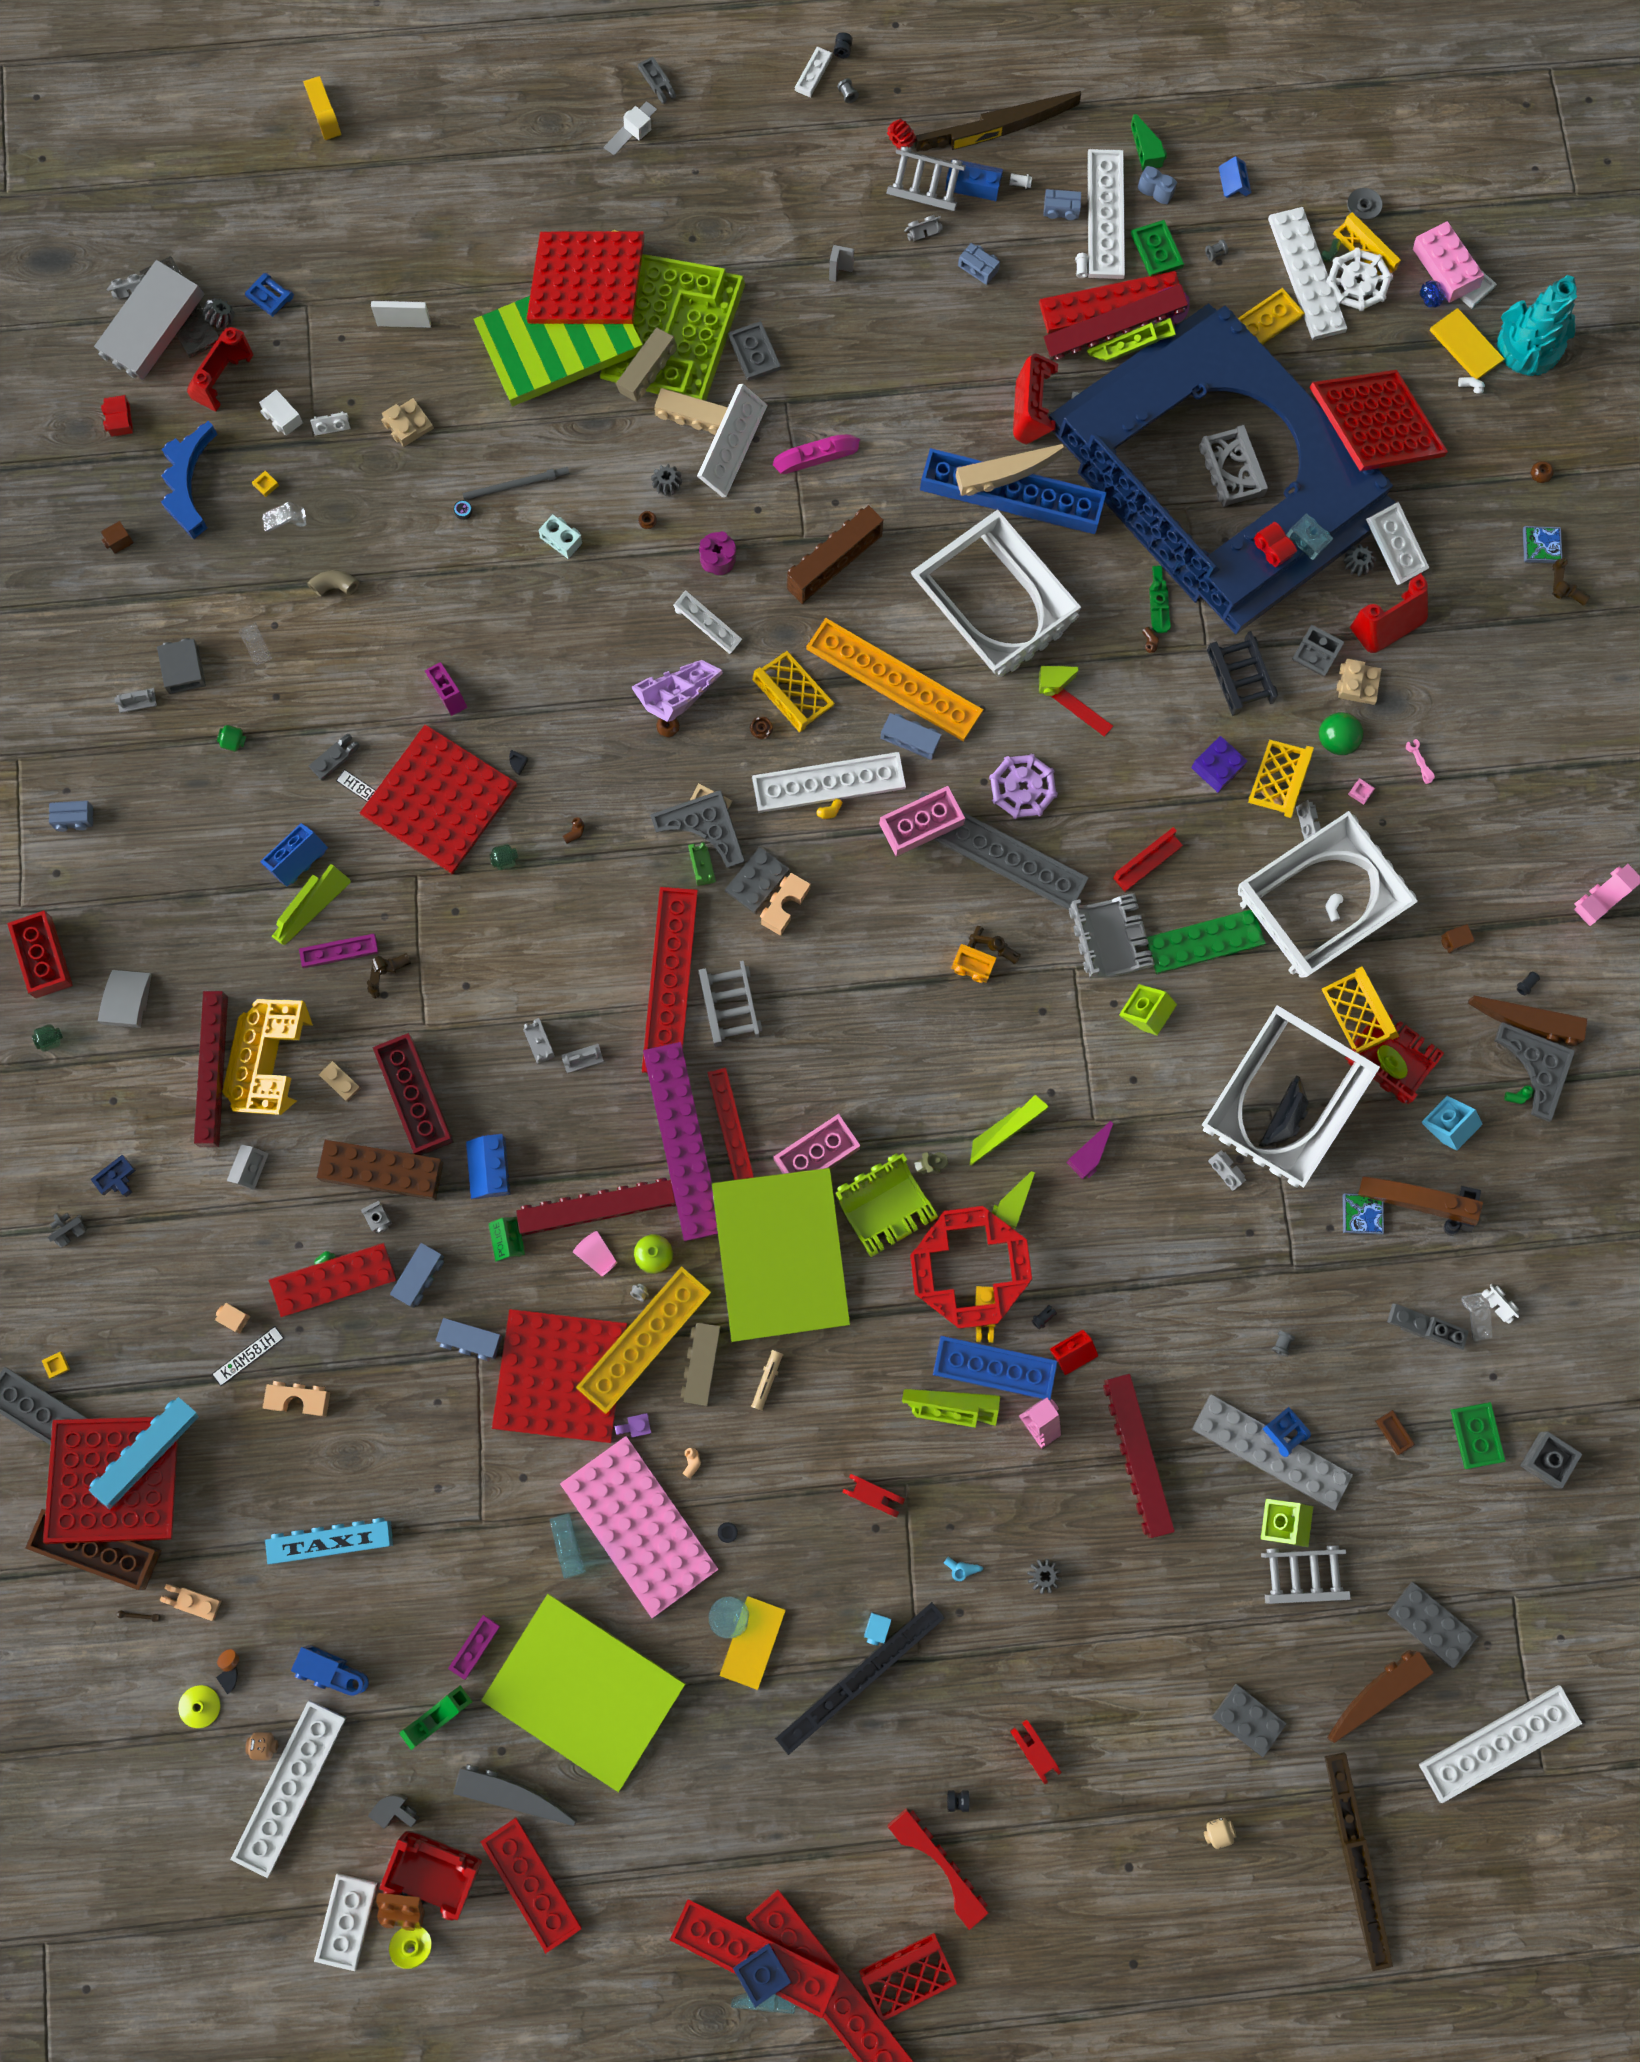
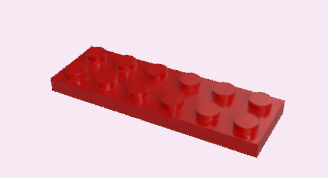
[269,1243,396,1317]
[480,1817,582,1954]

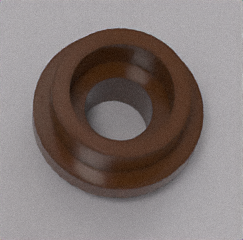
[638,511,657,529]

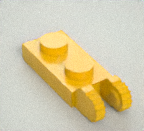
[975,1286,995,1343]

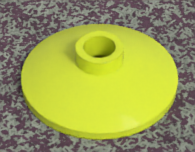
[179,1685,221,1728]
[389,1928,432,1969]

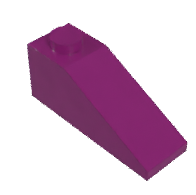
[424,662,468,716]
[1066,1121,1113,1179]

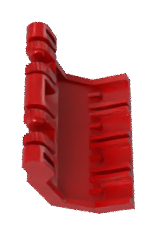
[1345,1011,1444,1104]

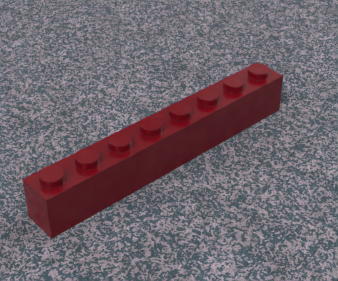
[1043,284,1188,361]
[194,991,228,1147]
[516,1178,676,1236]
[1103,1374,1175,1538]

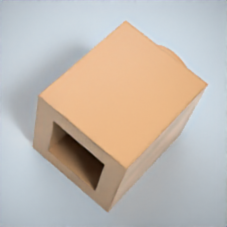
[215,1303,251,1333]

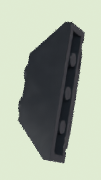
[1259,1075,1309,1147]

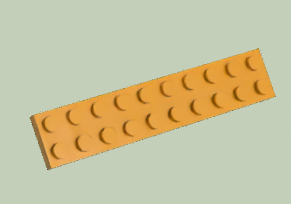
[806,618,983,742]

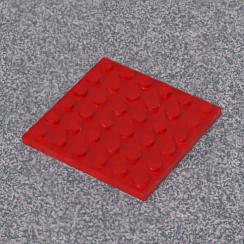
[527,231,645,324]
[1310,370,1448,471]
[360,725,517,874]
[492,1309,627,1443]
[43,1417,178,1544]

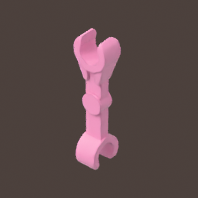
[1406,739,1435,784]

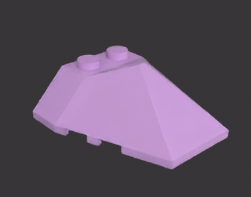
[632,660,723,722]

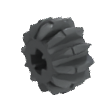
[203,298,235,329]
[651,464,682,496]
[1344,544,1376,577]
[1027,1559,1062,1594]

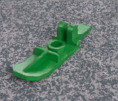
[1149,566,1171,633]

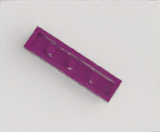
[299,934,379,969]

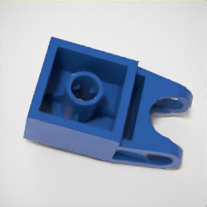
[291,1645,369,1696]

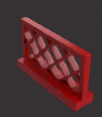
[859,1933,957,2022]

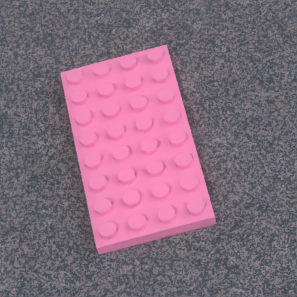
[560,1436,718,1618]

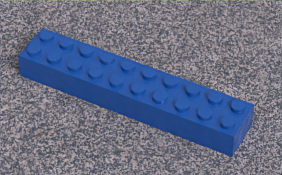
[920,448,1106,534]

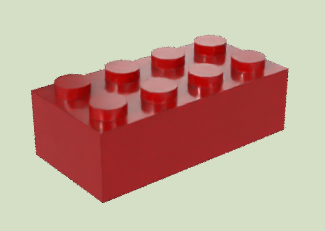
[7,911,73,999]

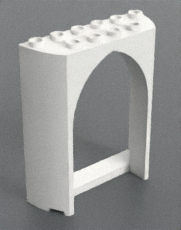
[911,509,1081,677]
[1238,811,1418,977]
[1202,1005,1380,1188]

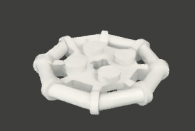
[1326,248,1393,311]

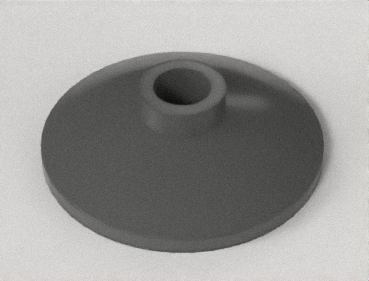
[1347,188,1382,220]

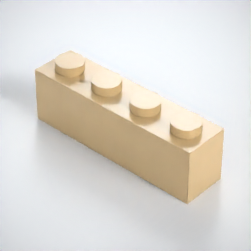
[654,388,728,435]

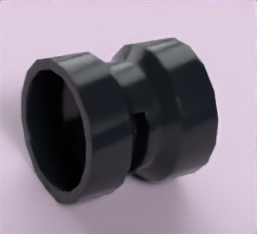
[833,32,853,59]
[947,1790,969,1812]

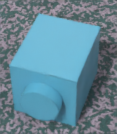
[864,1612,891,1646]

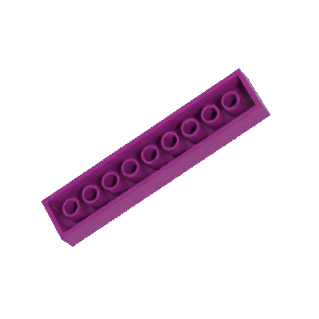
[643,1042,718,1242]

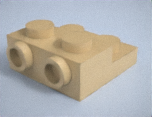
[381,398,434,447]
[1337,659,1382,705]

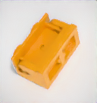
[951,944,996,983]

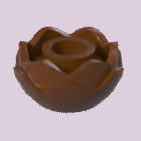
[1530,461,1554,483]
[750,717,773,739]
[656,718,680,737]

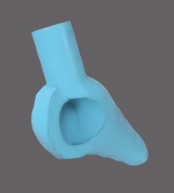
[944,1556,983,1581]

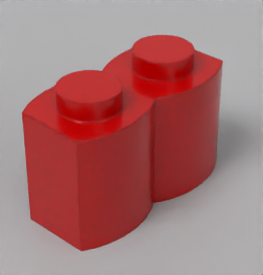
[101,395,133,437]
[1254,522,1297,567]

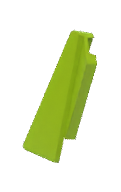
[1087,318,1176,363]
[272,864,351,945]
[970,1095,1049,1166]
[902,1389,1000,1427]

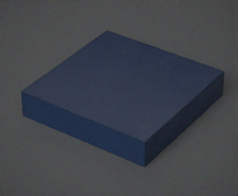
[733,1943,792,2008]

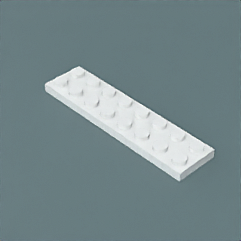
[1088,149,1125,279]
[1268,207,1347,340]
[752,752,906,813]
[1419,1685,1582,1803]
[230,1700,346,1878]

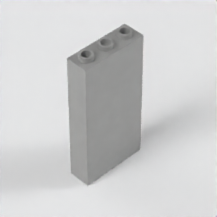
[94,260,205,380]

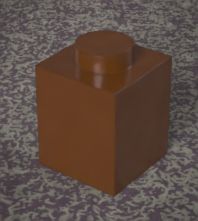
[101,521,134,554]
[1441,924,1475,953]

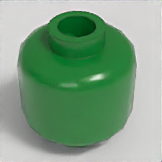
[217,725,246,752]

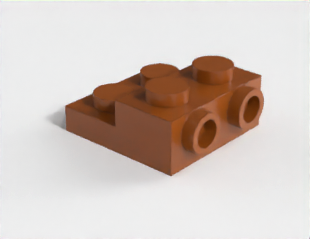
[376,1893,425,1931]

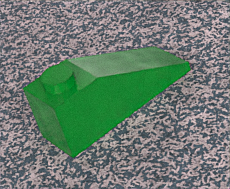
[1131,114,1167,171]

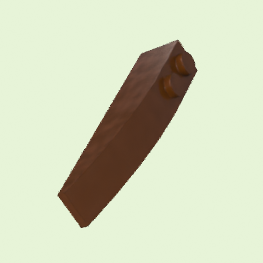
[1468,995,1588,1046]
[1358,1176,1483,1226]
[1327,1650,1434,1743]

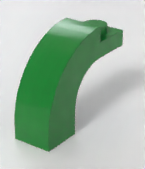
[399,1685,472,1750]

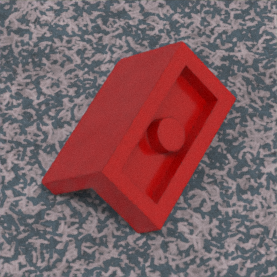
[1050,1329,1098,1375]

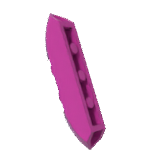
[773,434,860,474]

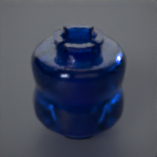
[1419,280,1446,308]

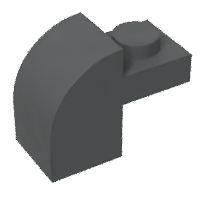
[368,1794,420,1829]

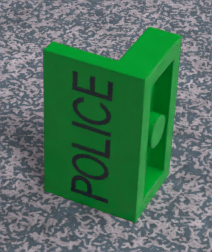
[488,1217,525,1262]

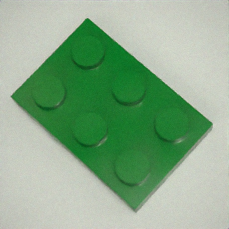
[1131,220,1184,276]
[1450,1402,1506,1469]

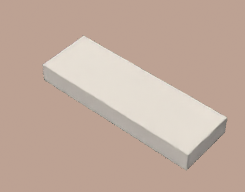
[795,47,833,98]

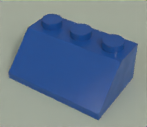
[945,159,1003,201]
[260,823,328,887]
[466,1134,510,1200]

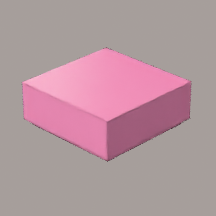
[1348,778,1375,805]

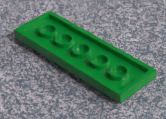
[1145,909,1266,975]

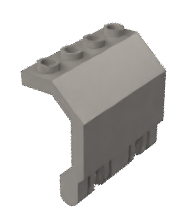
[1069,893,1155,979]

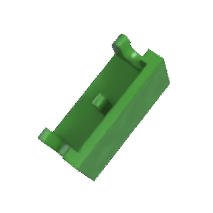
[688,842,716,886]

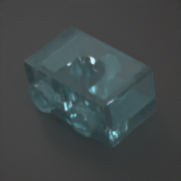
[1286,513,1333,560]

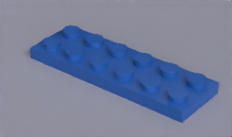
[933,1336,1057,1400]

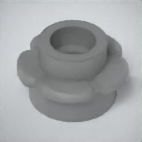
[630,1284,649,1302]

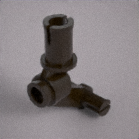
[1552,558,1591,606]
[967,926,1021,964]
[367,953,411,999]

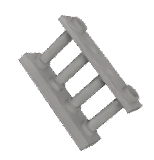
[886,146,966,211]
[699,961,762,1047]
[1261,1545,1351,1604]

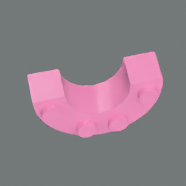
[1574,864,1640,926]

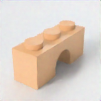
[760,873,810,936]
[263,1381,330,1417]

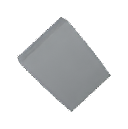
[98,970,151,1028]

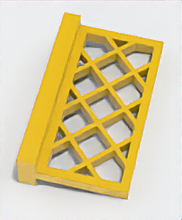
[752,651,835,733]
[1248,740,1314,818]
[1322,966,1399,1054]

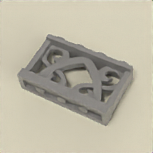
[1199,425,1268,507]

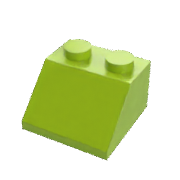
[1119,984,1177,1036]
[1261,1499,1313,1547]

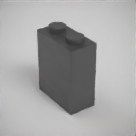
[157,638,206,694]

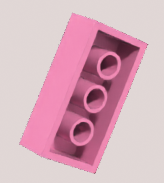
[1413,221,1484,303]
[879,786,965,856]
[774,1114,860,1174]

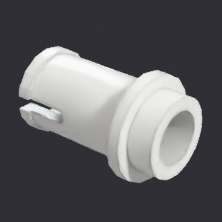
[1010,173,1032,189]
[1075,253,1089,278]

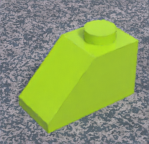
[1039,666,1078,696]

